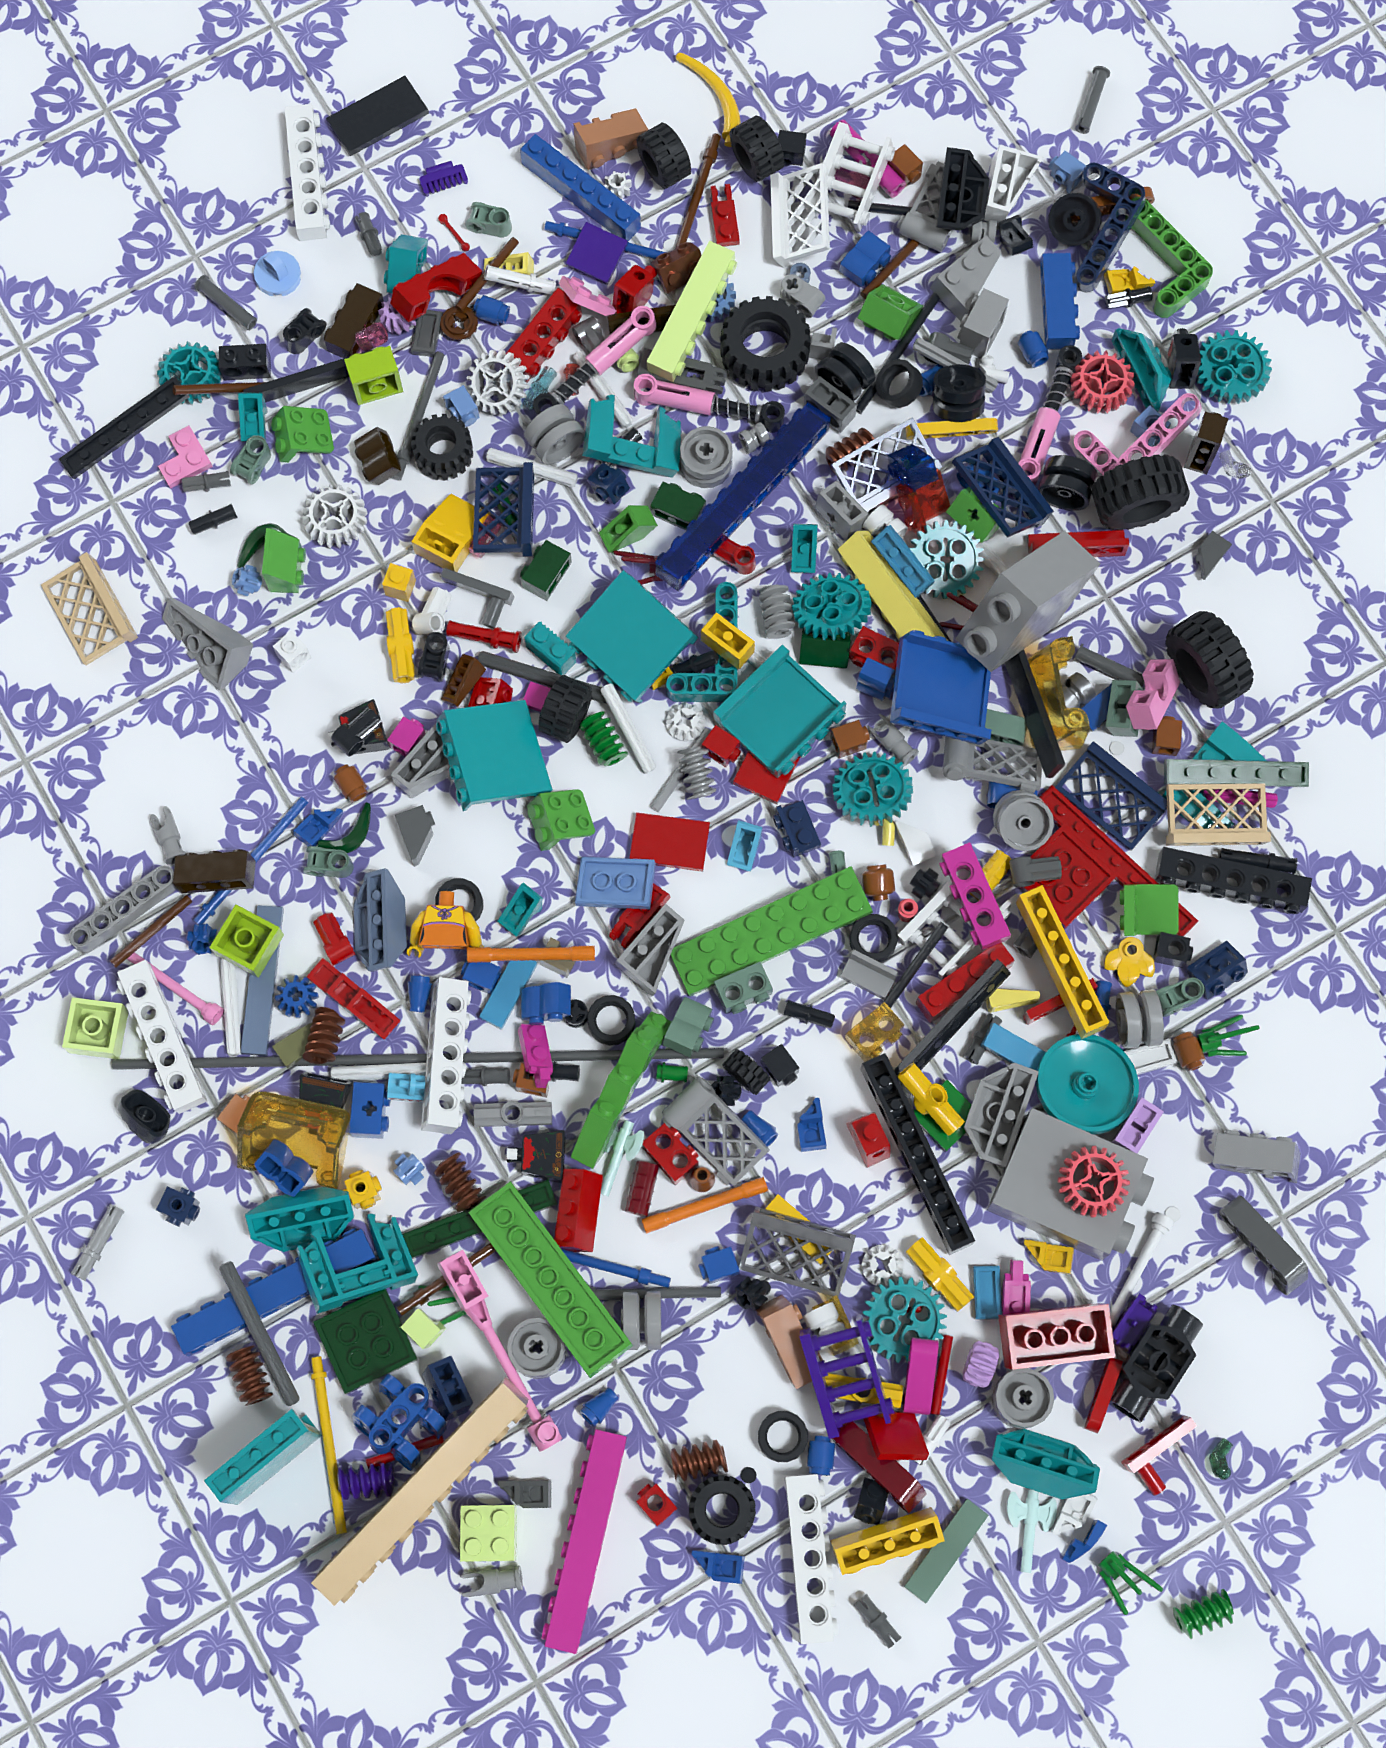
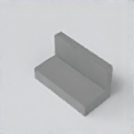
[840,949,898,1000]

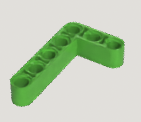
[1125,197,1213,318]

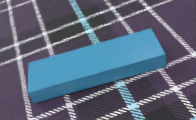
[871,525,935,598]
[479,960,538,1030]
[980,1023,1046,1071]

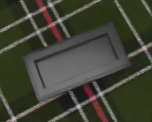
[411,310,443,357]

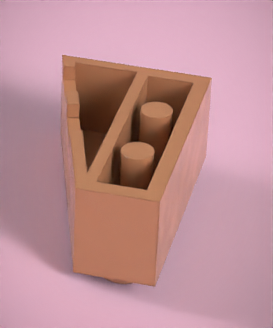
[573,108,649,170]
[756,1295,823,1389]

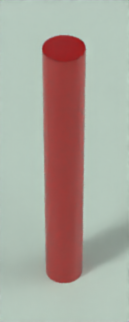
[930,1335,953,1415]
[366,1435,444,1469]

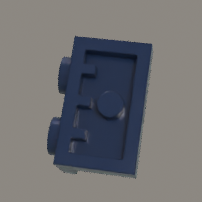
[773,800,822,858]
[1186,940,1248,1000]

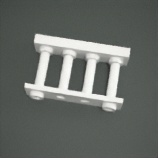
[806,122,895,232]
[897,869,1011,980]

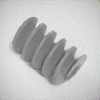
[759,585,795,639]
[677,747,717,800]

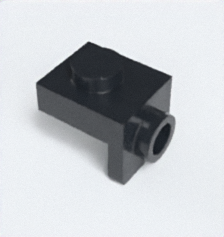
[998,215,1033,256]
[854,1477,888,1525]

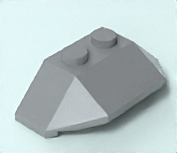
[964,1063,1039,1168]

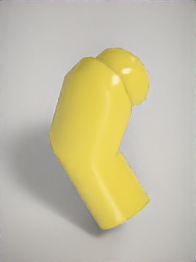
[874,819,895,846]

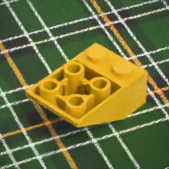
[411,494,492,572]

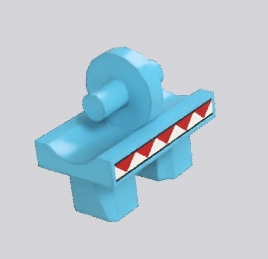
[387,1073,425,1102]

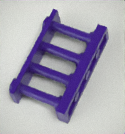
[799,1314,895,1439]

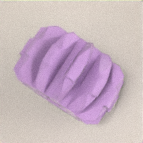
[378,295,420,335]
[963,1341,999,1388]

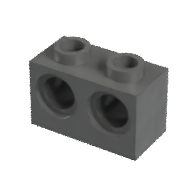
[804,376,857,433]

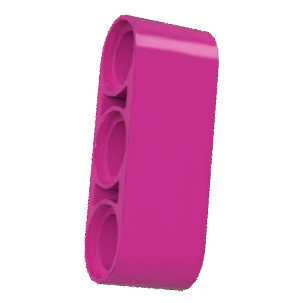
[903,1337,938,1415]

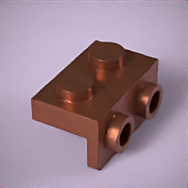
[651,242,702,294]

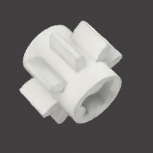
[604,171,632,199]

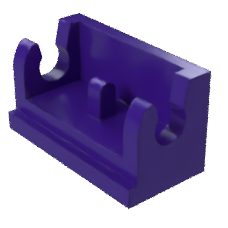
[1112,1293,1158,1354]

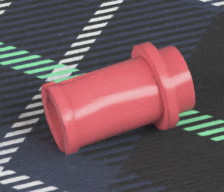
[898,899,918,922]

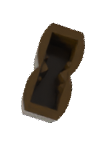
[354,427,401,485]

